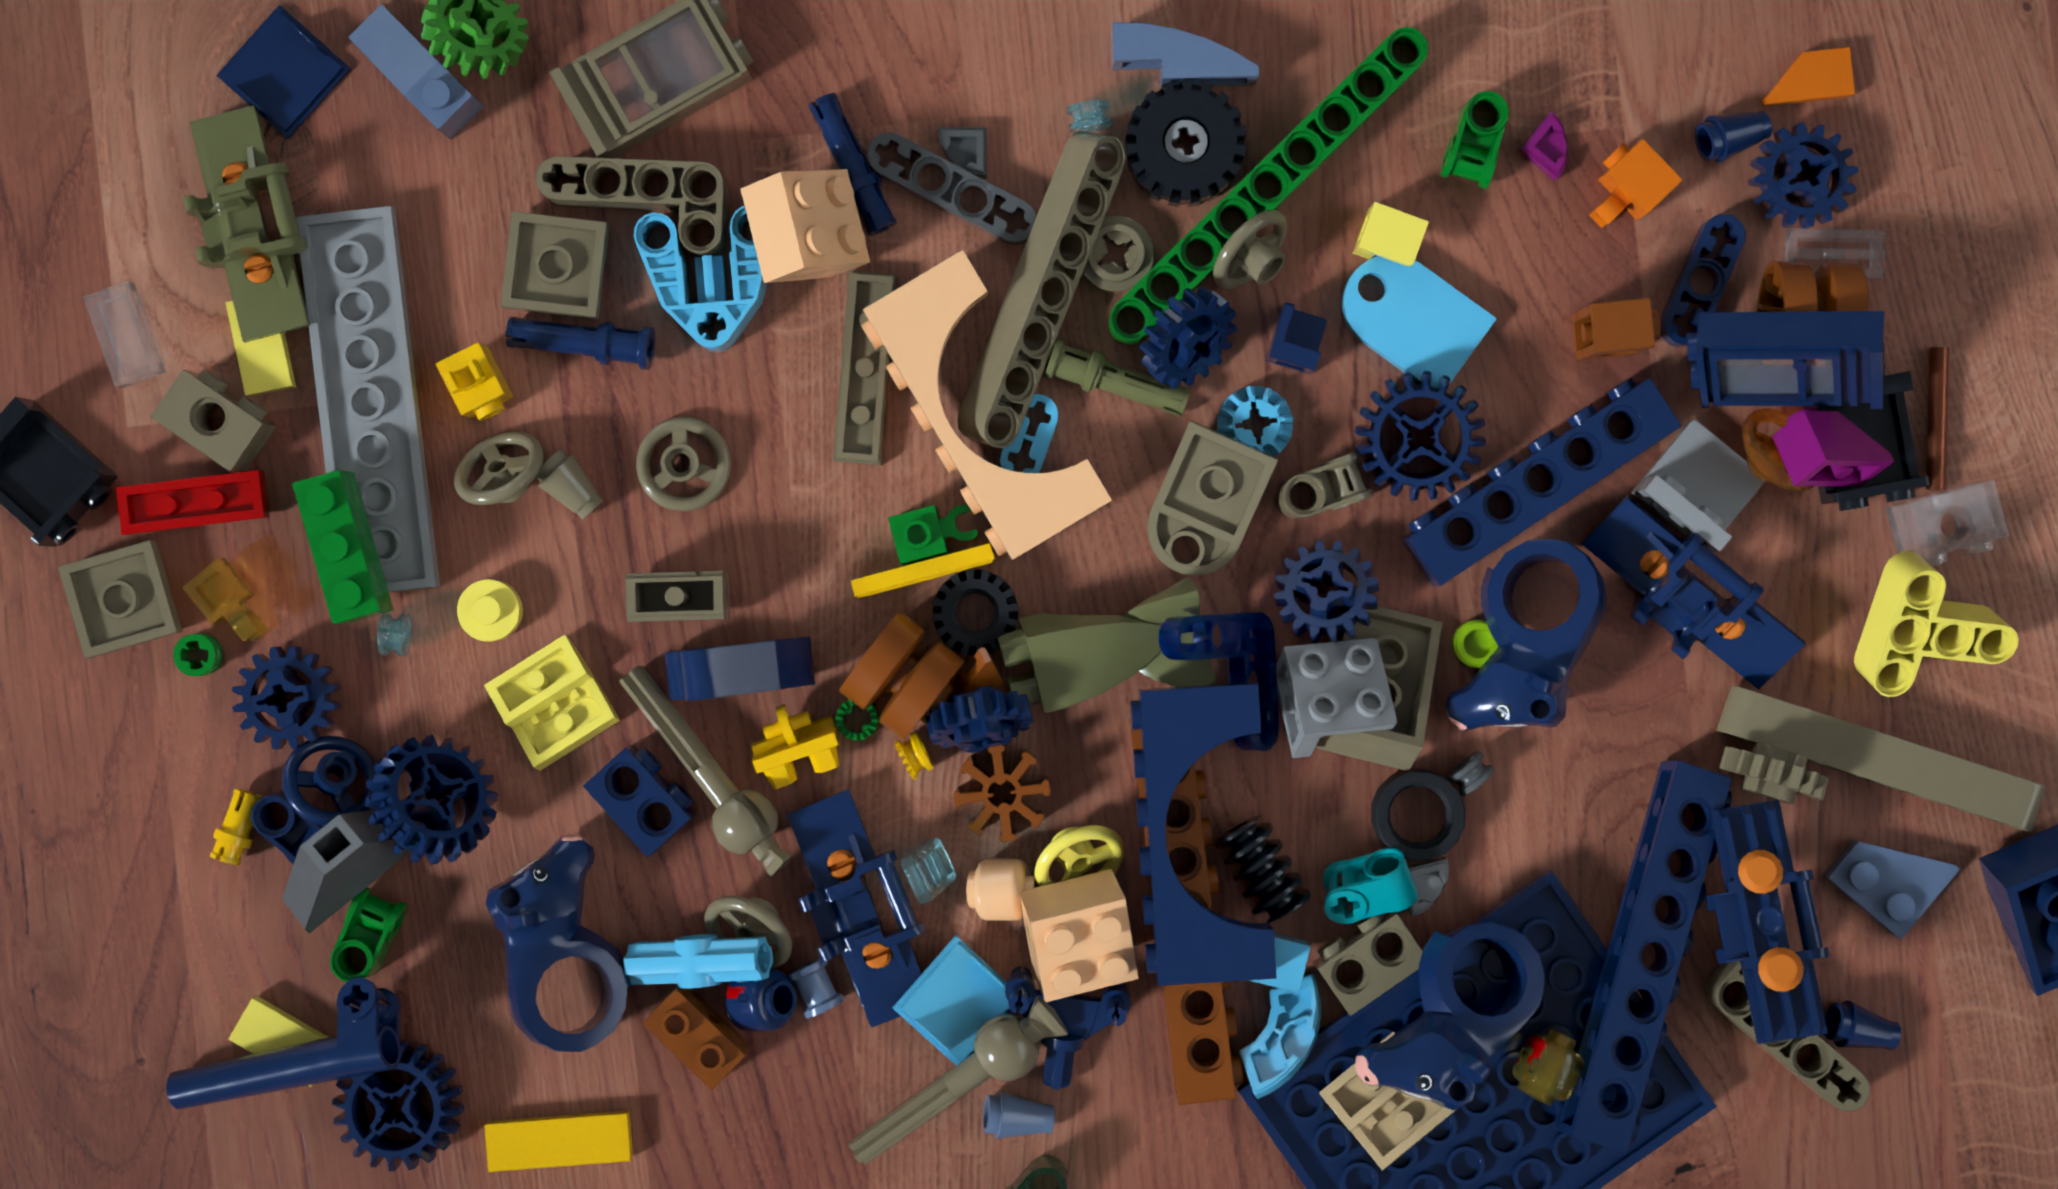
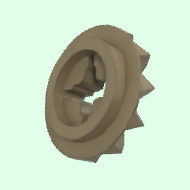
[1082,215,1154,293]

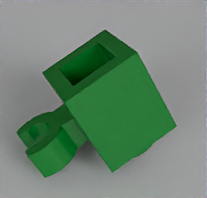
[888,504,978,565]

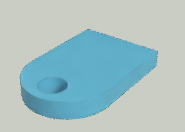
[1342,256,1497,387]

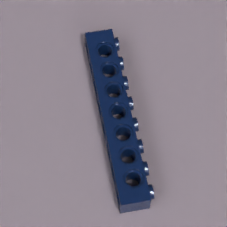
[1556,760,1732,1154]

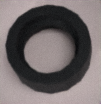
[1371,769,1465,861]

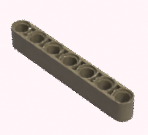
[957,131,1127,448]
[1716,685,2046,832]

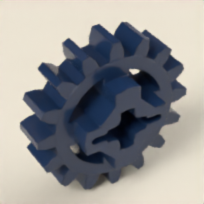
[1748,123,1859,230]
[1140,286,1237,389]
[1274,540,1379,644]
[232,646,341,750]
[926,686,1034,753]

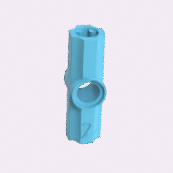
[623,934,773,989]

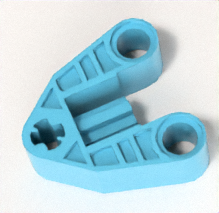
[634,206,767,352]

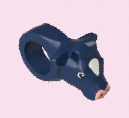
[1445,538,1607,731]
[485,834,632,1052]
[1355,922,1545,1110]

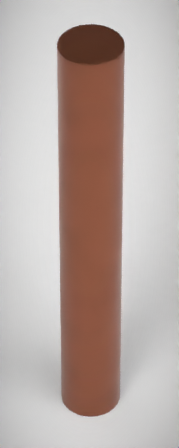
[1926,347,1950,491]

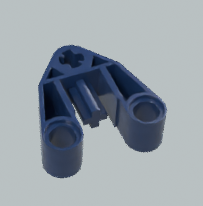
[665,636,816,701]

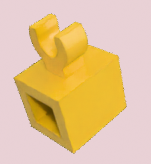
[435,342,514,421]

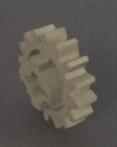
[1719,742,1830,804]

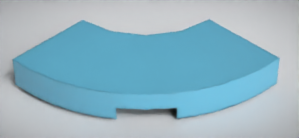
[1239,974,1321,1099]

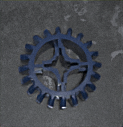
[1355,370,1486,501]
[364,734,499,866]
[331,1039,465,1171]

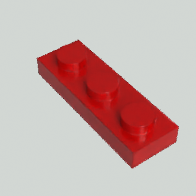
[116,470,270,535]

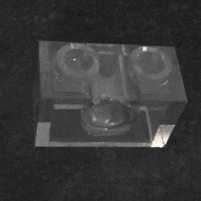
[1885,480,2010,566]

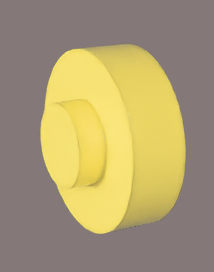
[457,579,523,642]

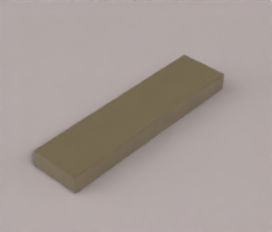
[833,271,897,465]

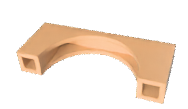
[861,250,1112,560]

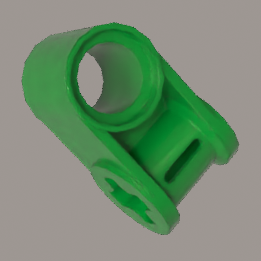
[1440,91,1509,189]
[330,887,408,982]

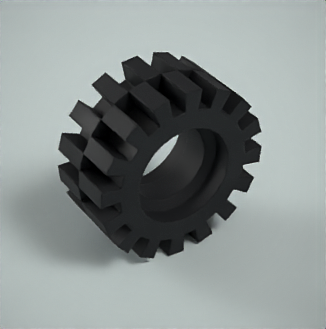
[932,569,1018,655]

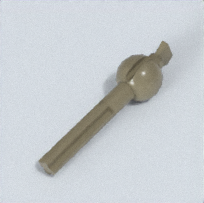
[619,665,791,877]
[848,996,1068,1165]

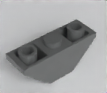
[282,809,411,934]

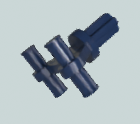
[1005,966,1131,1090]

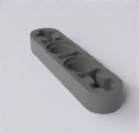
[867,132,1036,245]

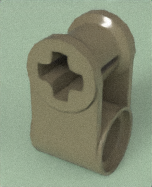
[1276,451,1373,519]

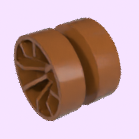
[1757,261,1869,365]
[839,611,965,741]

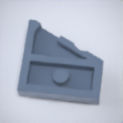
[1823,840,1960,939]

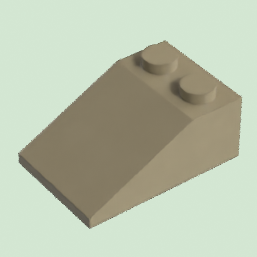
[1316,606,1442,771]

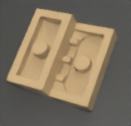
[1319,1032,1456,1171]

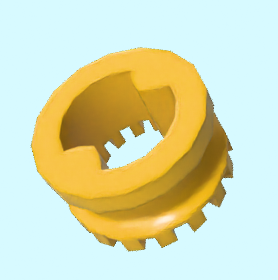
[894,731,935,780]

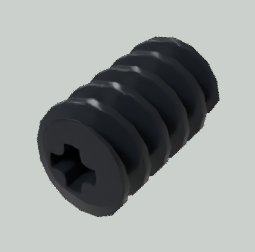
[1214,814,1311,923]

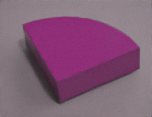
[1518,111,1567,181]

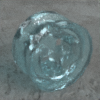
[1067,100,1112,133]
[377,613,412,657]

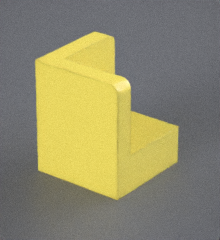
[1353,202,1429,267]

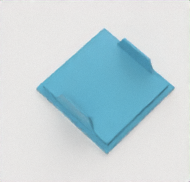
[892,935,1011,1065]

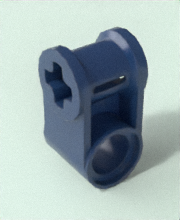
[251,790,324,864]

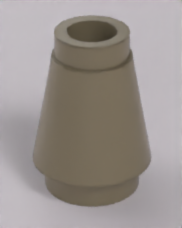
[536,448,603,520]

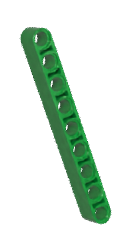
[1108,27,1428,346]

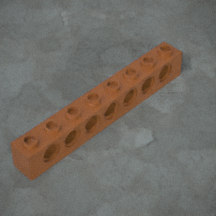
[1129,720,1243,1106]

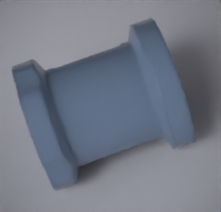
[786,957,845,1019]

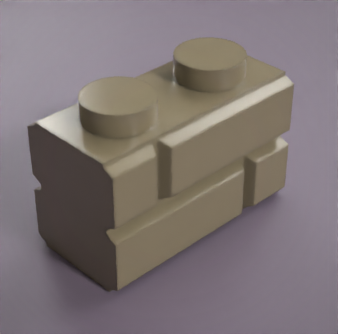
[625,571,730,622]

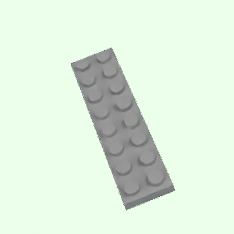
[296,206,440,593]

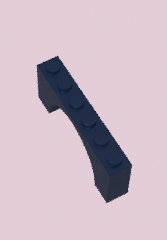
[1130,682,1277,986]

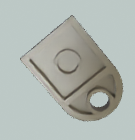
[1147,420,1279,576]

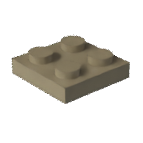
[500,211,610,319]
[58,540,183,659]

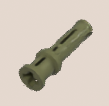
[1043,337,1191,417]

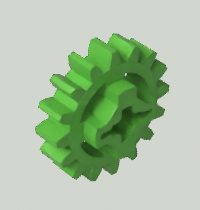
[420,0,529,79]

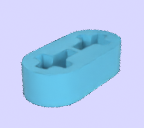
[1000,394,1058,473]

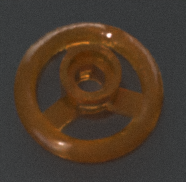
[1742,408,1814,492]

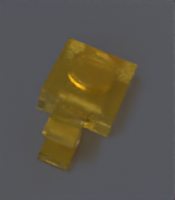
[182,557,268,642]

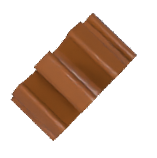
[954,745,1050,842]

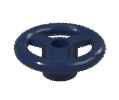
[282,736,376,826]

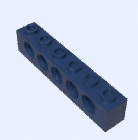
[1402,377,1682,586]

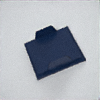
[216,5,351,139]

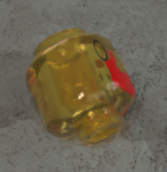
[1512,1029,1585,1106]

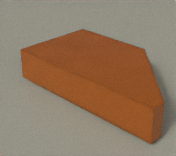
[953,647,1009,694]

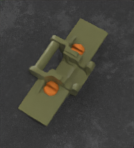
[183,105,310,343]

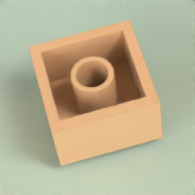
[741,169,870,283]
[1019,869,1139,1003]

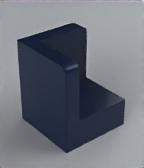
[1265,302,1327,375]

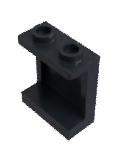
[1803,371,1930,511]
[0,397,118,547]

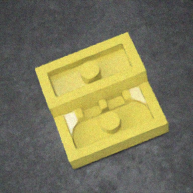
[484,634,621,771]

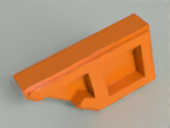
[1762,47,1855,107]

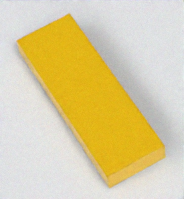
[850,543,995,599]
[484,1110,633,1172]

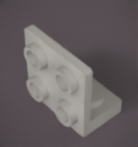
[1631,420,1766,552]
[1273,638,1397,758]

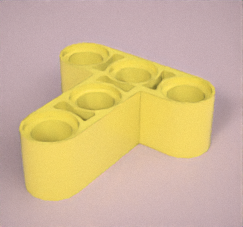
[1854,551,2019,697]

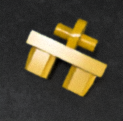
[751,704,839,789]

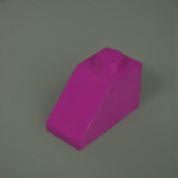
[1772,408,1894,487]

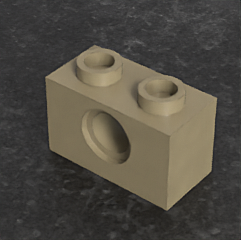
[151,369,276,473]

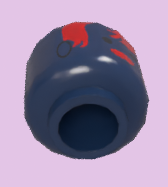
[725,969,797,1032]

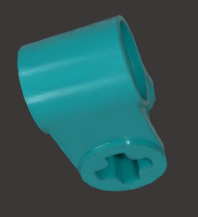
[1323,847,1419,924]

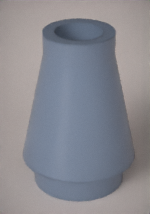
[983,1091,1055,1139]

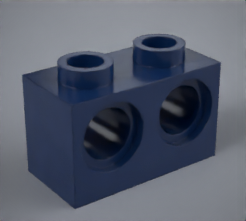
[583,745,697,858]

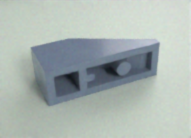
[348,4,484,140]

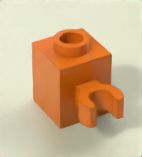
[1589,138,1682,229]

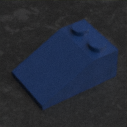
[1979,824,2058,996]

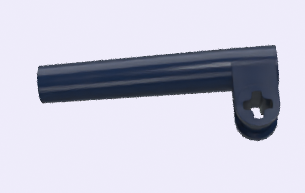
[166,978,401,1109]

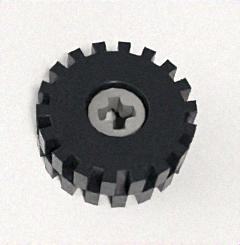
[1125,80,1247,207]

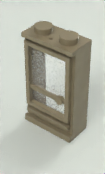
[549,0,754,158]

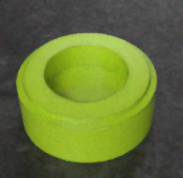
[1451,620,1498,668]

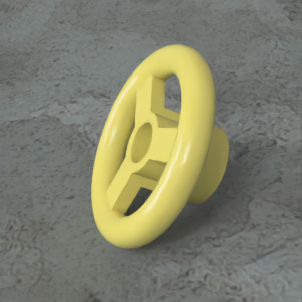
[1034,825,1125,887]

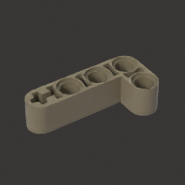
[535,156,729,257]
[1704,961,1870,1112]

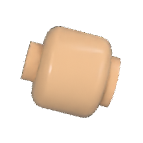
[966,858,1038,921]

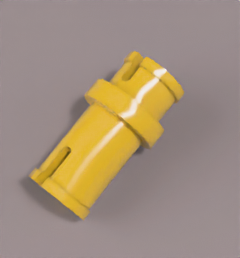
[209,788,263,866]

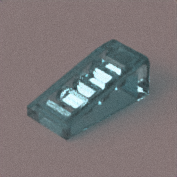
[900,837,957,905]

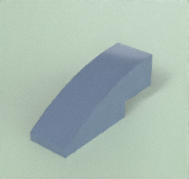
[1111,22,1259,88]

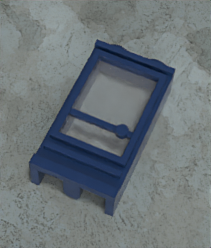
[1687,311,1885,409]

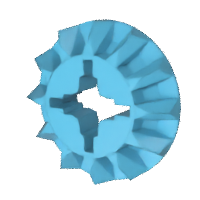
[1217,386,1294,457]

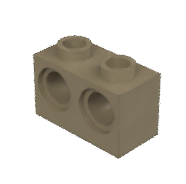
[1313,912,1423,1016]

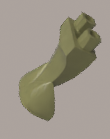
[997,578,1217,713]

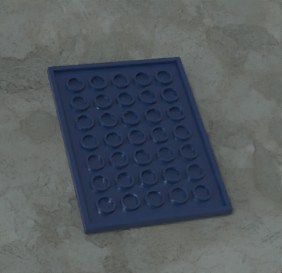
[1237,869,1717,1189]

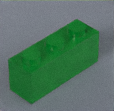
[292,470,394,624]

